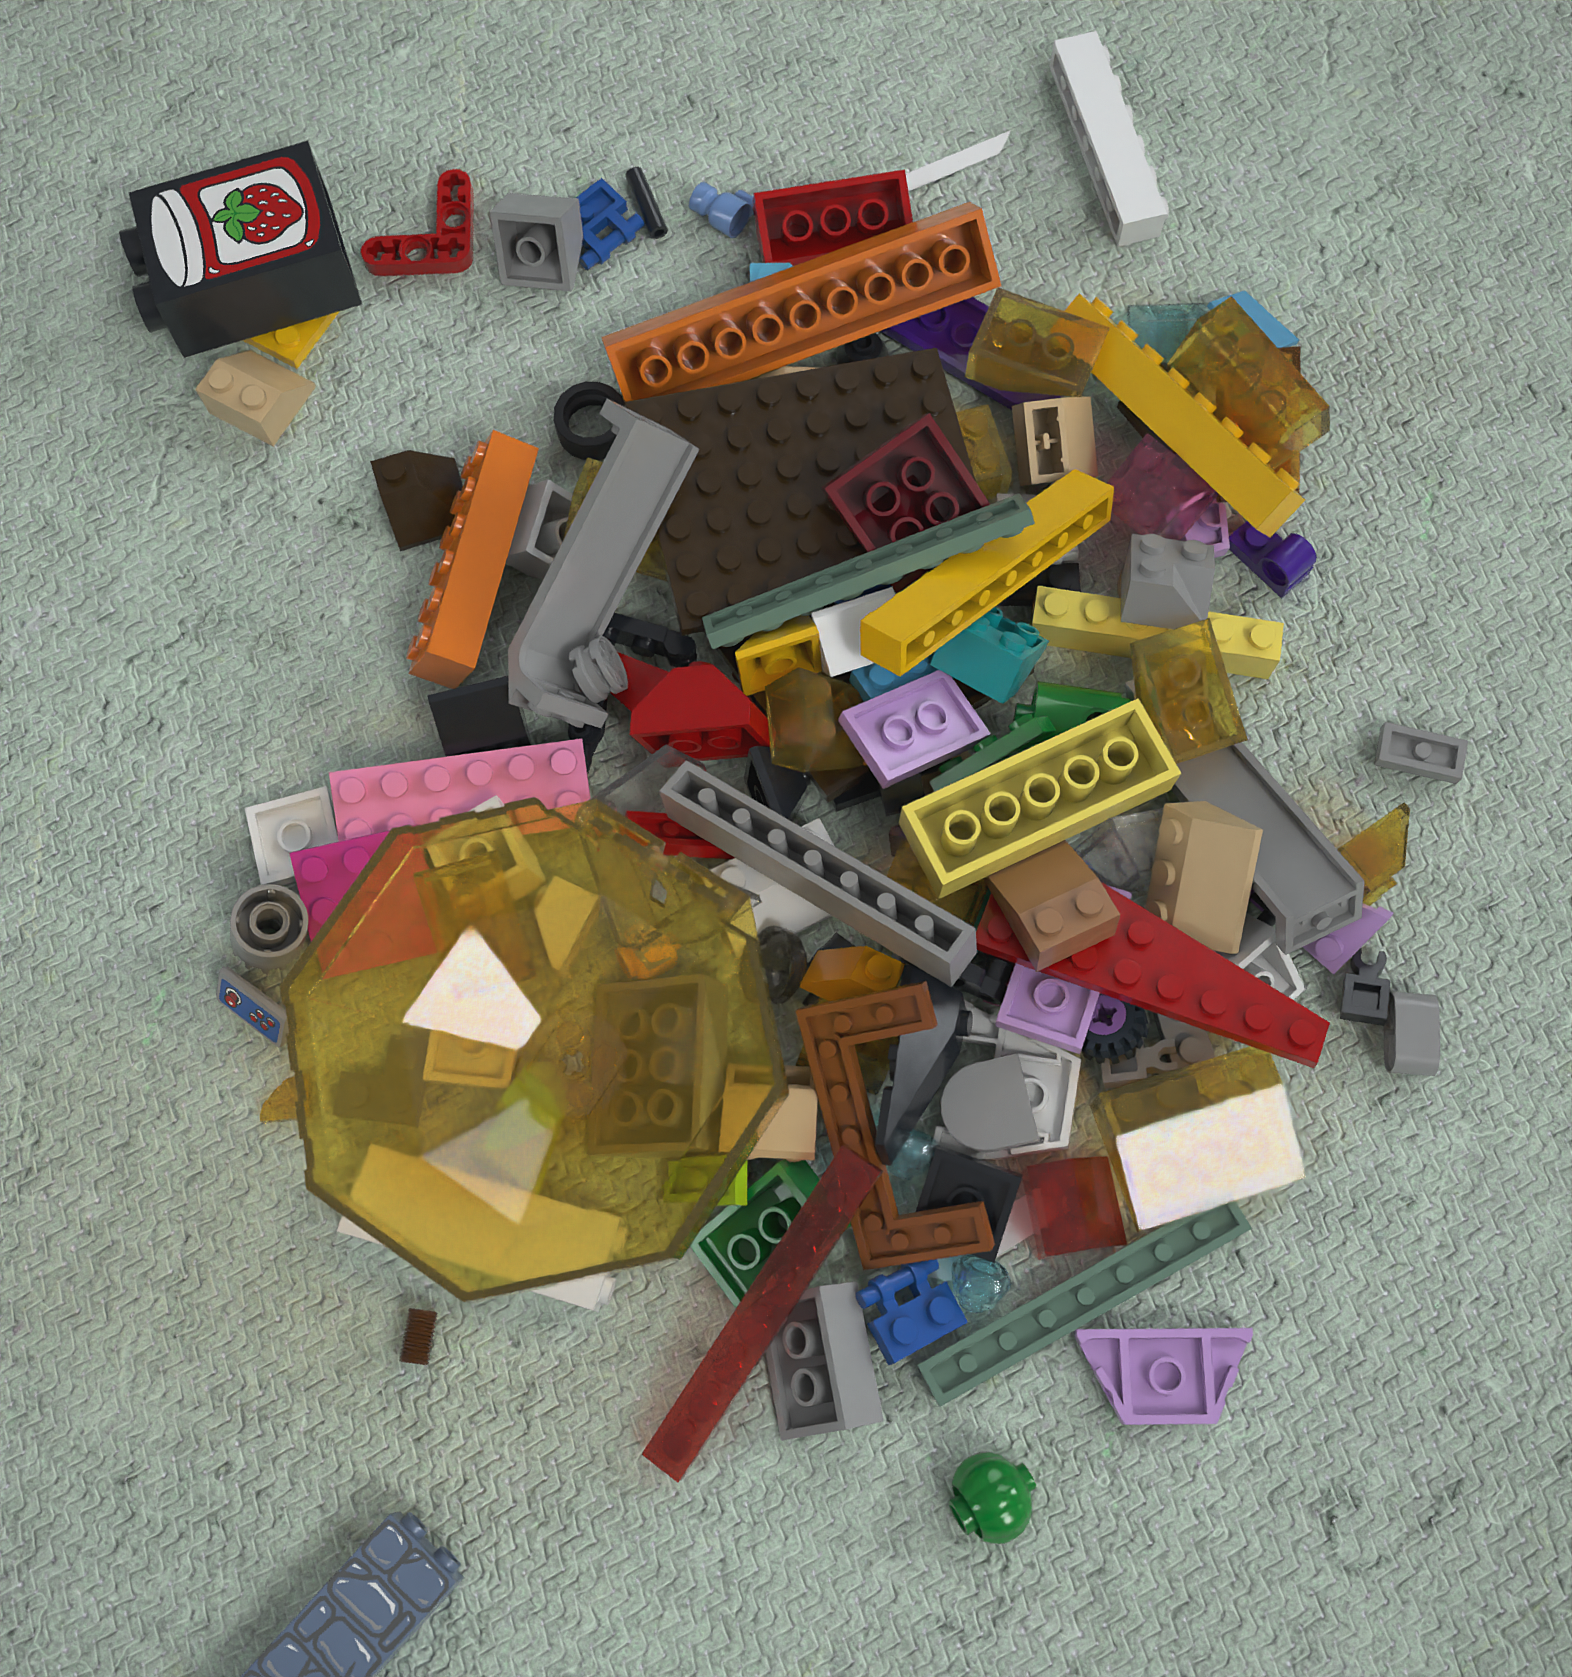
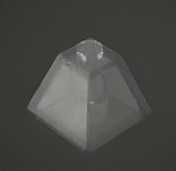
[1074,808,1164,896]

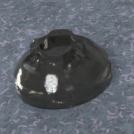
[746,925,809,1005]

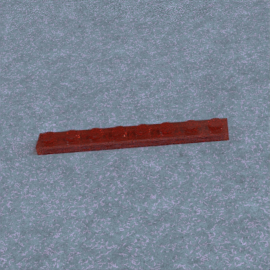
[641,1145,883,1483]

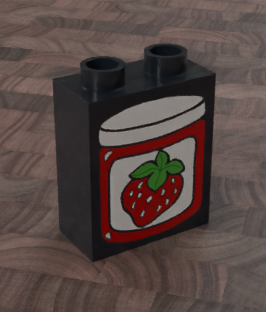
[119,141,363,358]

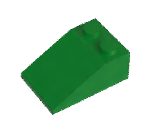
[687,1159,852,1314]

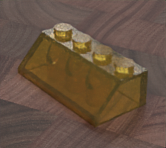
[1167,296,1330,469]

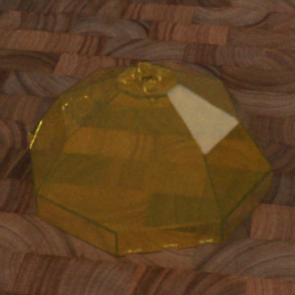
[280,797,790,1302]

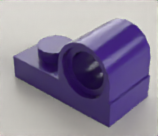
[1229,521,1317,599]

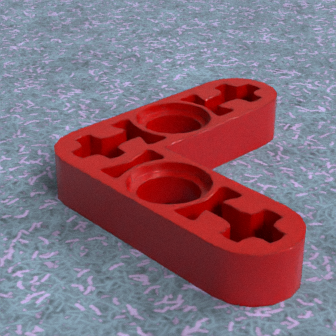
[361,169,474,276]

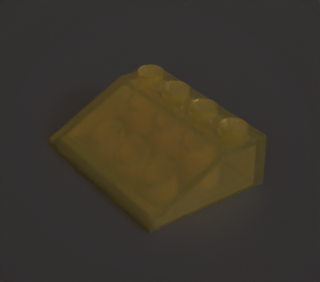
[1090,1046,1306,1233]

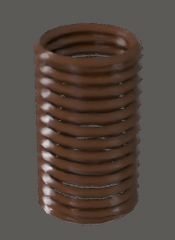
[399,1308,438,1365]

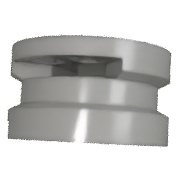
[569,636,628,703]

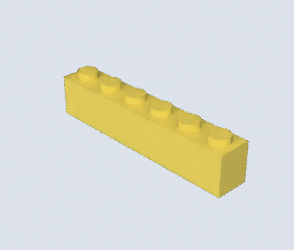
[1029,586,1284,679]

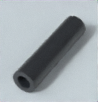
[625,167,668,239]

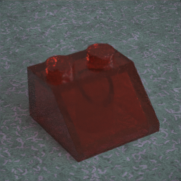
[1021,1156,1128,1261]

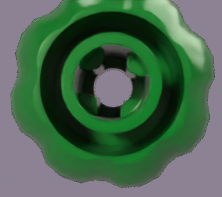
[948,1452,1036,1544]

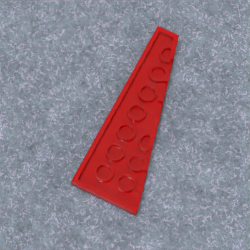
[976,882,1330,1068]

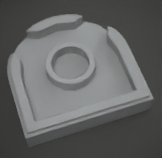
[941,1053,1040,1153]

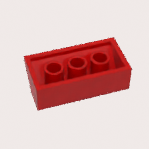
[752,169,913,266]

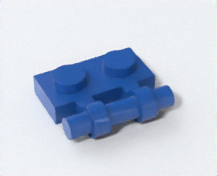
[576,178,645,271]
[855,1259,968,1366]

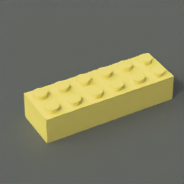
[899,698,1181,899]

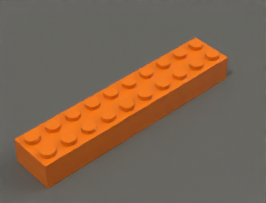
[601,202,1001,402]

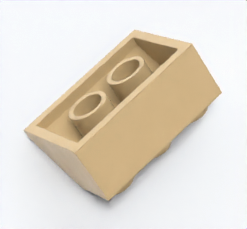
[1145,801,1263,954]

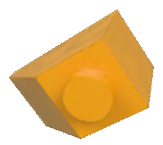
[800,946,905,1001]

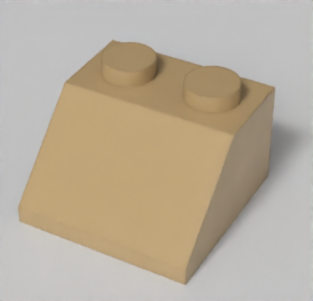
[195,350,316,447]

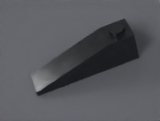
[875,964,973,1166]

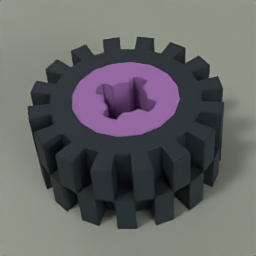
[1081,993,1148,1064]

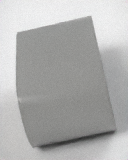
[1383,991,1440,1076]

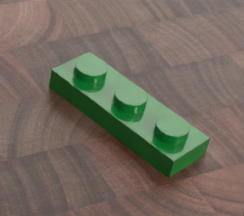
[929,713,1056,791]

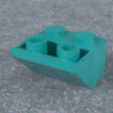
[930,607,1049,704]

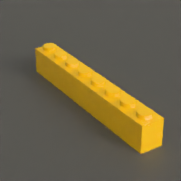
[1048,293,1305,538]
[860,469,1114,677]

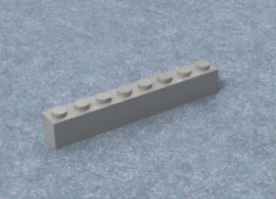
[659,760,977,987]

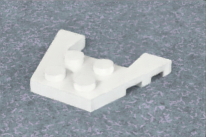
[929,1000,1081,1165]

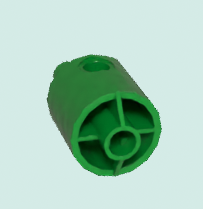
[1013,681,1131,750]

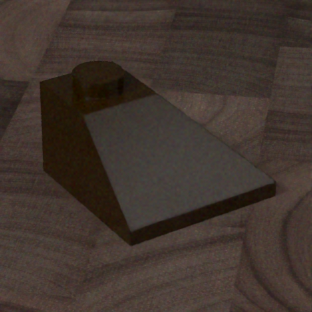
[370,450,463,551]

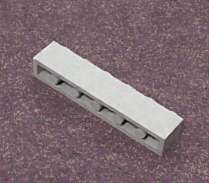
[1049,31,1169,247]

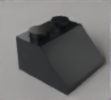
[427,676,532,757]

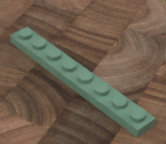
[702,493,1035,649]
[916,1189,1252,1407]

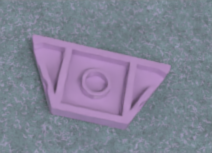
[1074,1328,1253,1425]

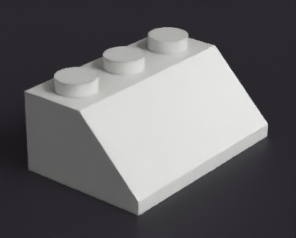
[705,818,834,959]

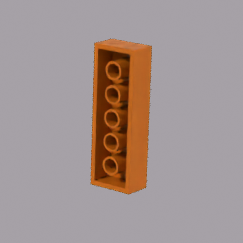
[406,430,539,689]

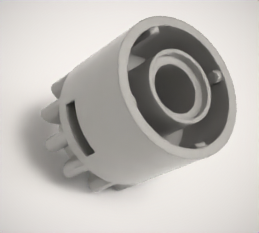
[230,884,308,974]

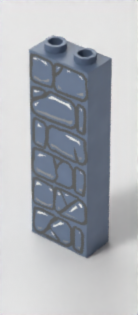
[241,1511,464,1677]

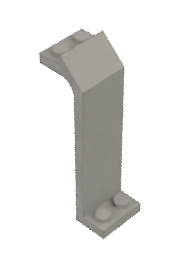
[508,399,699,728]
[1125,649,1364,955]

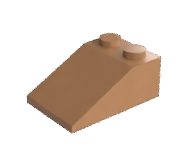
[983,840,1120,972]

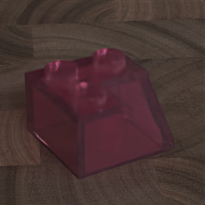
[1107,433,1219,541]

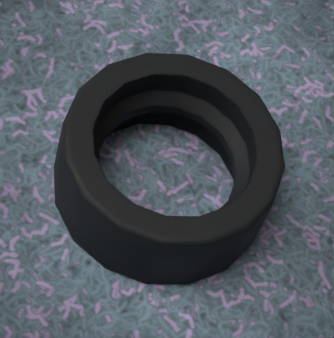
[553,381,625,461]

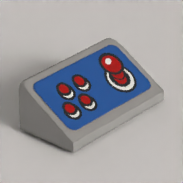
[216,966,301,1047]

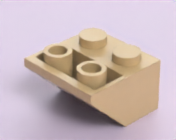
[1012,396,1098,486]
[724,1063,819,1162]

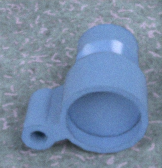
[689,182,754,238]

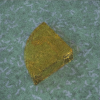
[260,1074,307,1124]

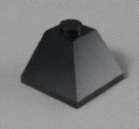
[744,746,811,822]

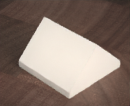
[811,587,895,677]

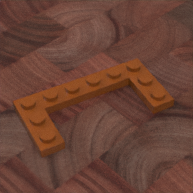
[795,981,995,1270]

